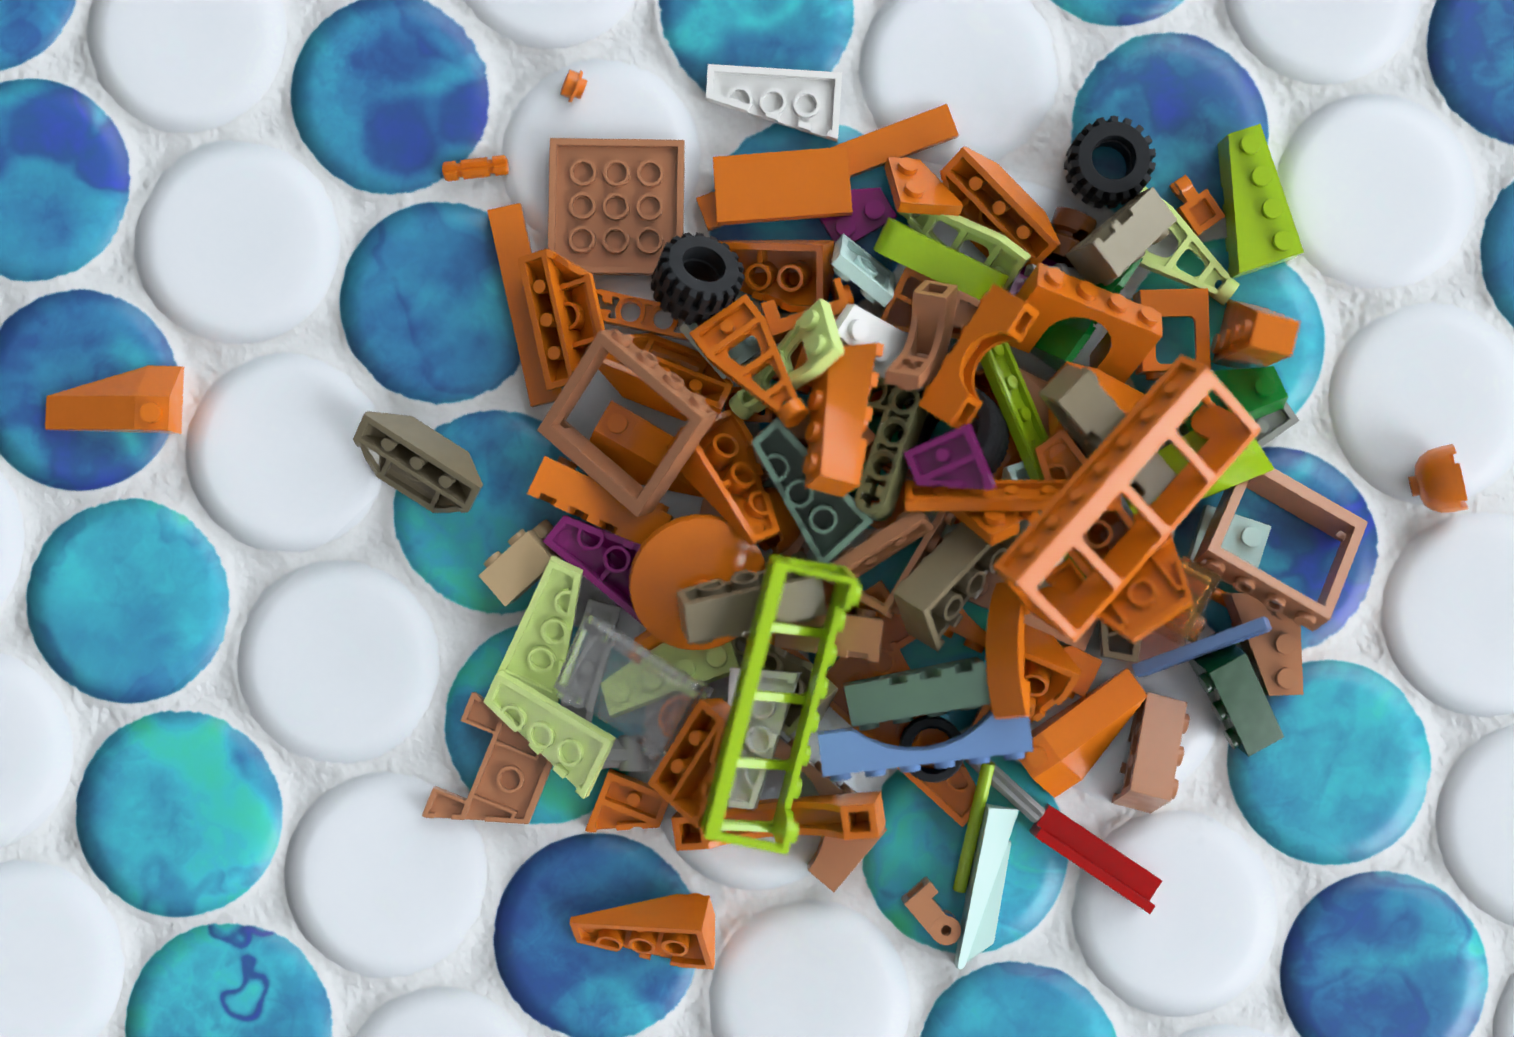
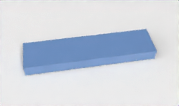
[1132,617,1272,677]

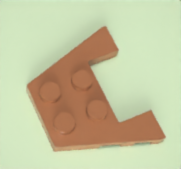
[422,692,553,824]

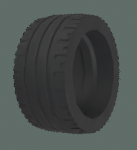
[898,387,1010,476]

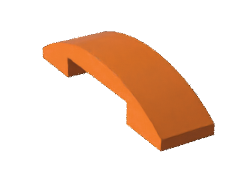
[986,582,1031,720]

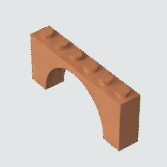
[725,698,887,892]

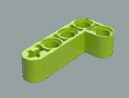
[873,217,1009,300]

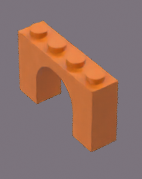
[1008,263,1163,383]

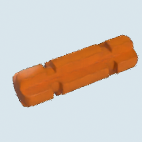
[442,155,509,182]

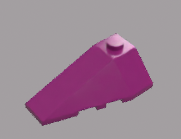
[542,515,642,625]

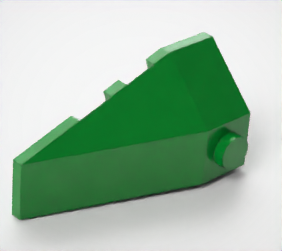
[1030,258,1143,371]

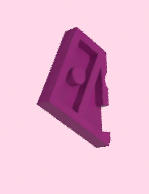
[819,187,897,245]

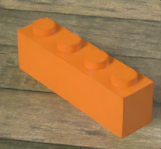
[803,343,884,498]

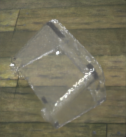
[554,613,714,762]

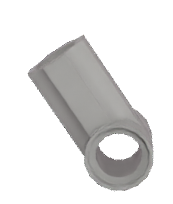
[602,734,649,772]

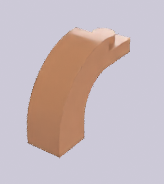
[885,280,958,390]

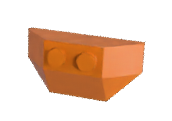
[940,146,1061,266]
[517,249,605,391]
[598,333,734,421]

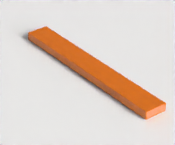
[696,104,959,231]

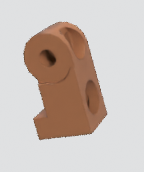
[901,876,961,946]

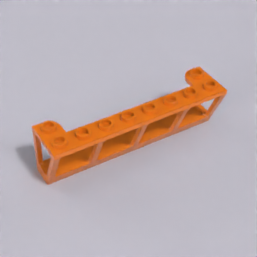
[992,355,1261,643]

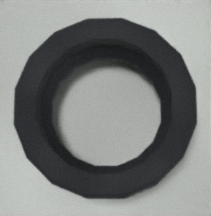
[899,715,964,783]

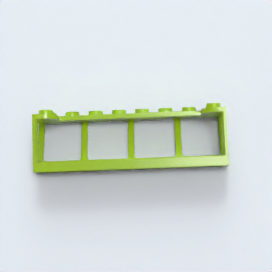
[701,555,862,855]

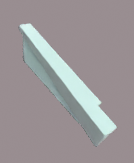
[954,803,1018,969]

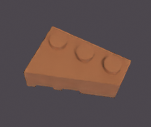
[1221,593,1303,696]
[1112,692,1190,814]

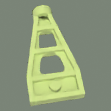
[1139,186,1240,306]
[898,212,1032,291]
[729,298,844,420]

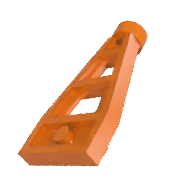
[689,294,808,428]

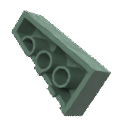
[751,417,873,563]
[843,656,991,731]

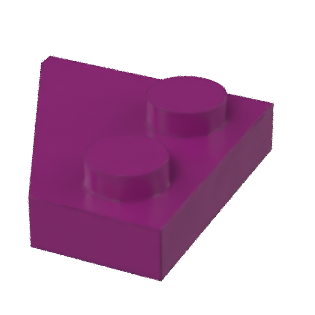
[904,424,997,490]

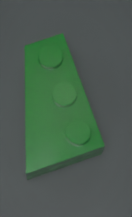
[1178,366,1289,436]

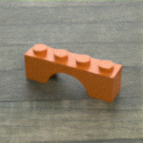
[918,284,1040,429]

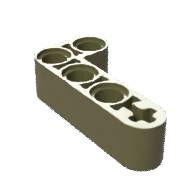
[855,377,927,521]

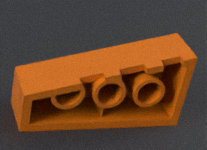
[1211,299,1300,369]

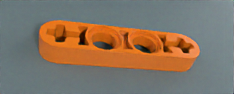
[596,289,690,342]

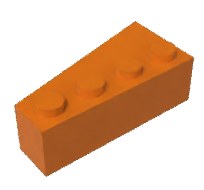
[527,456,674,545]

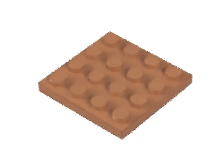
[548,138,685,276]

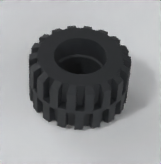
[1064,116,1156,209]
[650,233,745,326]

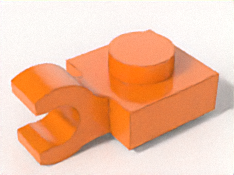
[1169,174,1226,236]

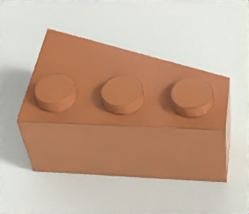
[774,604,884,663]

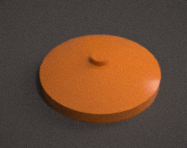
[629,514,765,650]

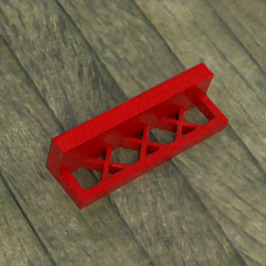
[1029,803,1162,914]

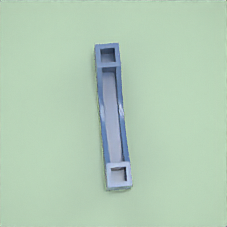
[817,710,1033,781]

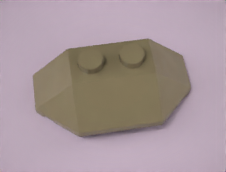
[353,411,483,513]

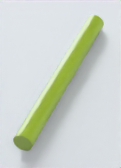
[953,761,995,893]

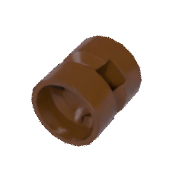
[1047,207,1097,267]

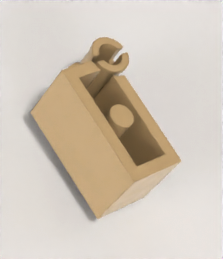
[478,519,563,606]

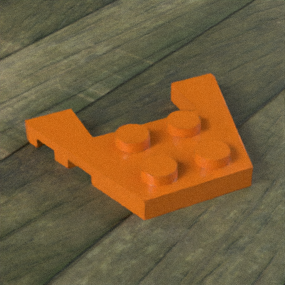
[1044,503,1194,644]

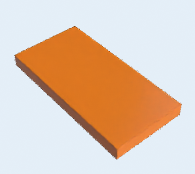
[713,146,853,226]

